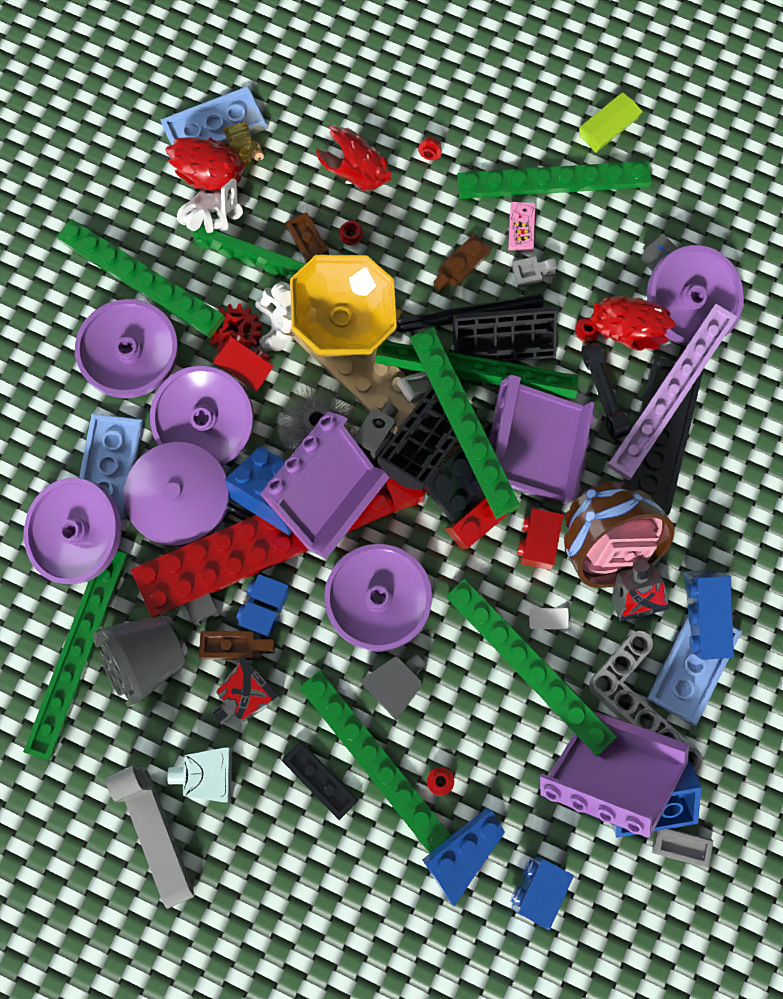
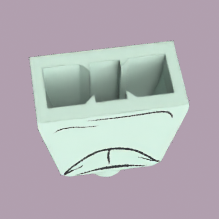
[168,748,232,802]

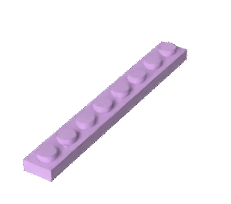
[607,304,737,480]

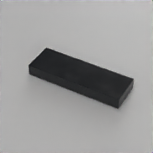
[281,741,359,821]

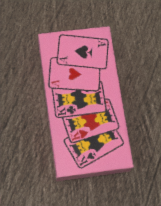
[508,202,535,252]

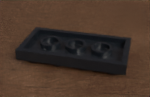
[424,421,493,524]

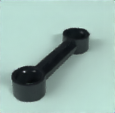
[581,342,630,440]

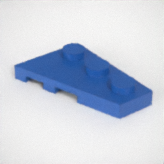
[422,808,505,907]

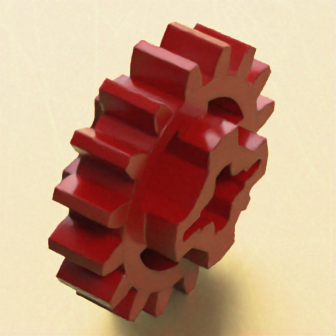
[208,304,262,351]

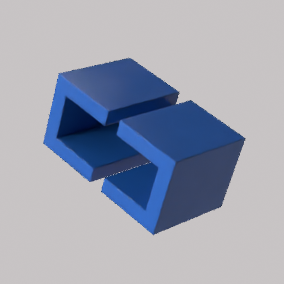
[236,574,290,639]

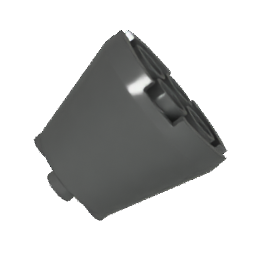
[93,615,188,707]

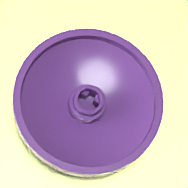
[647,245,744,346]
[75,299,179,398]
[150,366,254,466]
[124,442,230,547]
[24,478,121,584]
[325,544,432,652]

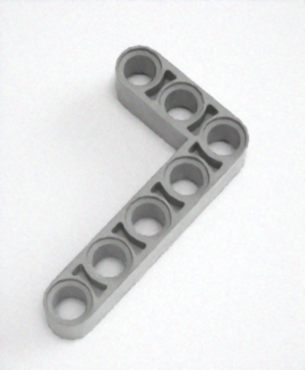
[589,631,703,771]
[105,765,195,909]

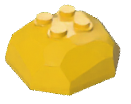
[290,255,397,356]

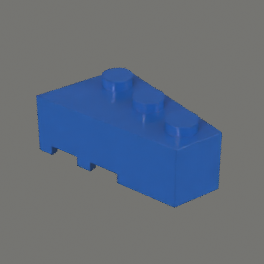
[683,570,734,660]

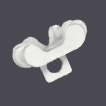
[177,179,243,233]
[255,283,294,351]

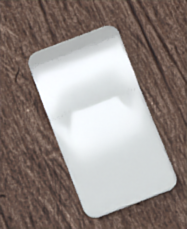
[529,608,569,629]

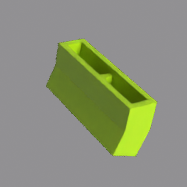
[579,92,643,153]

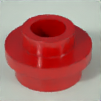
[418,137,442,160]
[339,221,363,246]
[575,318,600,342]
[427,767,454,796]

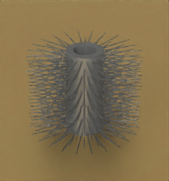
[278,383,357,457]

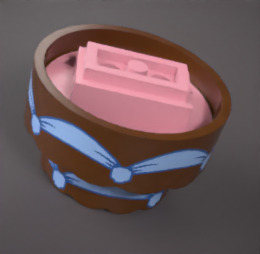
[564,482,675,588]

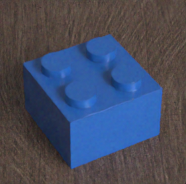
[510,856,574,930]

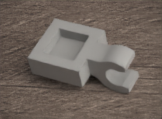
[512,256,557,288]

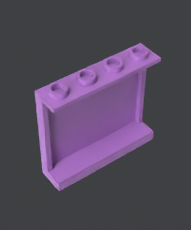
[489,375,595,505]
[260,411,389,559]
[540,711,689,838]

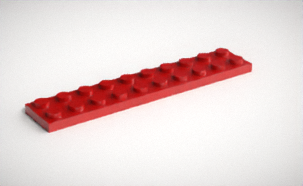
[130,465,396,618]

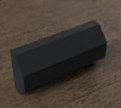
[452,307,557,362]
[377,385,478,490]

